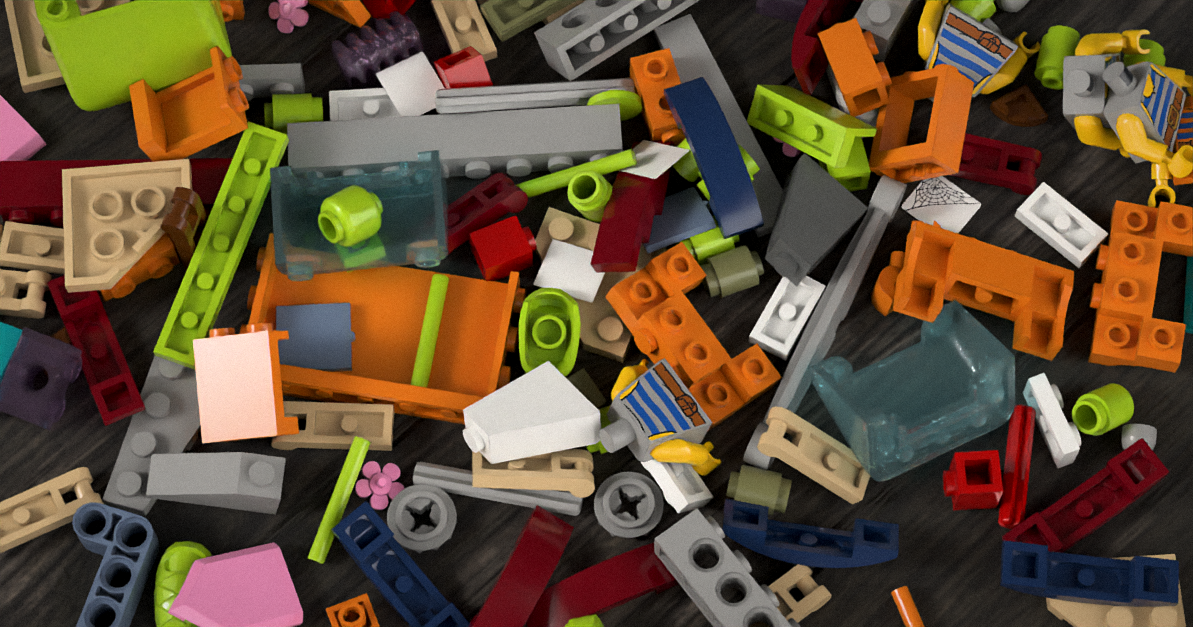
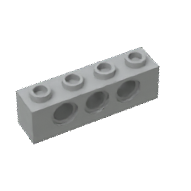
[534,0,699,81]
[654,508,801,627]

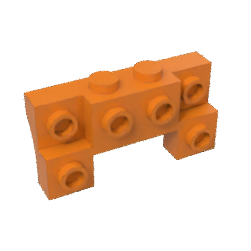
[1088,200,1193,373]
[893,221,1074,361]
[605,242,782,432]

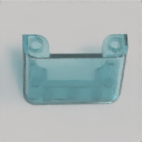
[270,150,449,281]
[811,300,1015,482]

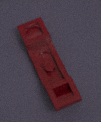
[791,0,864,95]
[47,275,146,426]
[1002,438,1169,553]
[468,505,574,627]
[526,542,679,627]

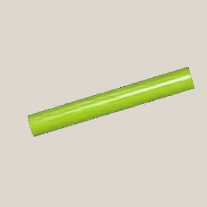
[516,149,637,198]
[411,274,449,387]
[308,436,371,564]

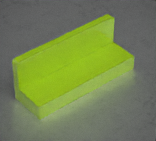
[747,84,877,168]

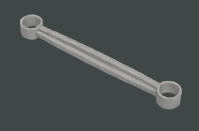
[743,175,907,470]

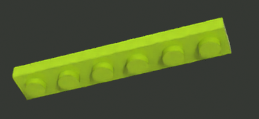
[153,121,289,370]

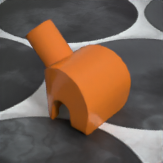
[871,251,905,316]

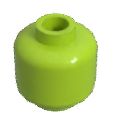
[318,185,383,248]

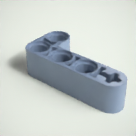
[72,502,159,627]

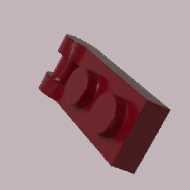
[950,133,1042,195]
[408,172,528,264]

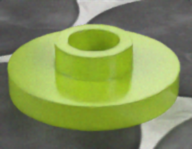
[587,90,642,121]

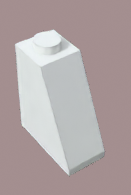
[463,361,601,464]

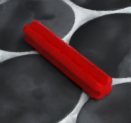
[998,404,1036,529]

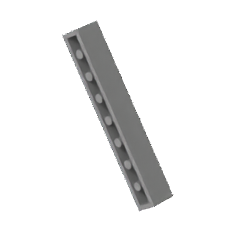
[287,104,623,189]

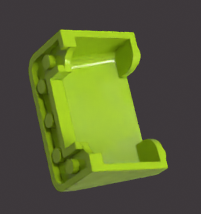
[34,0,232,112]

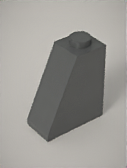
[765,153,868,287]

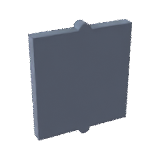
[642,186,716,254]
[276,303,356,372]

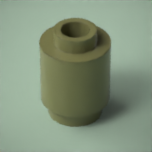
[700,245,764,298]
[726,464,792,516]

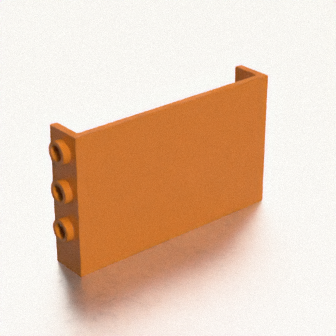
[239,233,527,424]

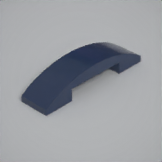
[664,77,764,239]
[722,499,899,568]
[332,501,470,627]
[1000,540,1179,607]

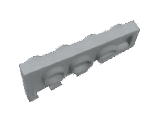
[102,356,201,516]

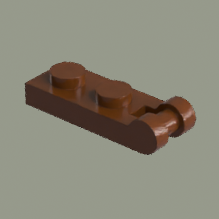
[161,187,208,271]

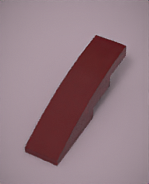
[590,141,675,273]

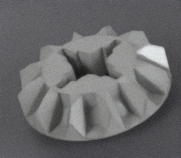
[594,472,664,541]
[387,484,457,554]

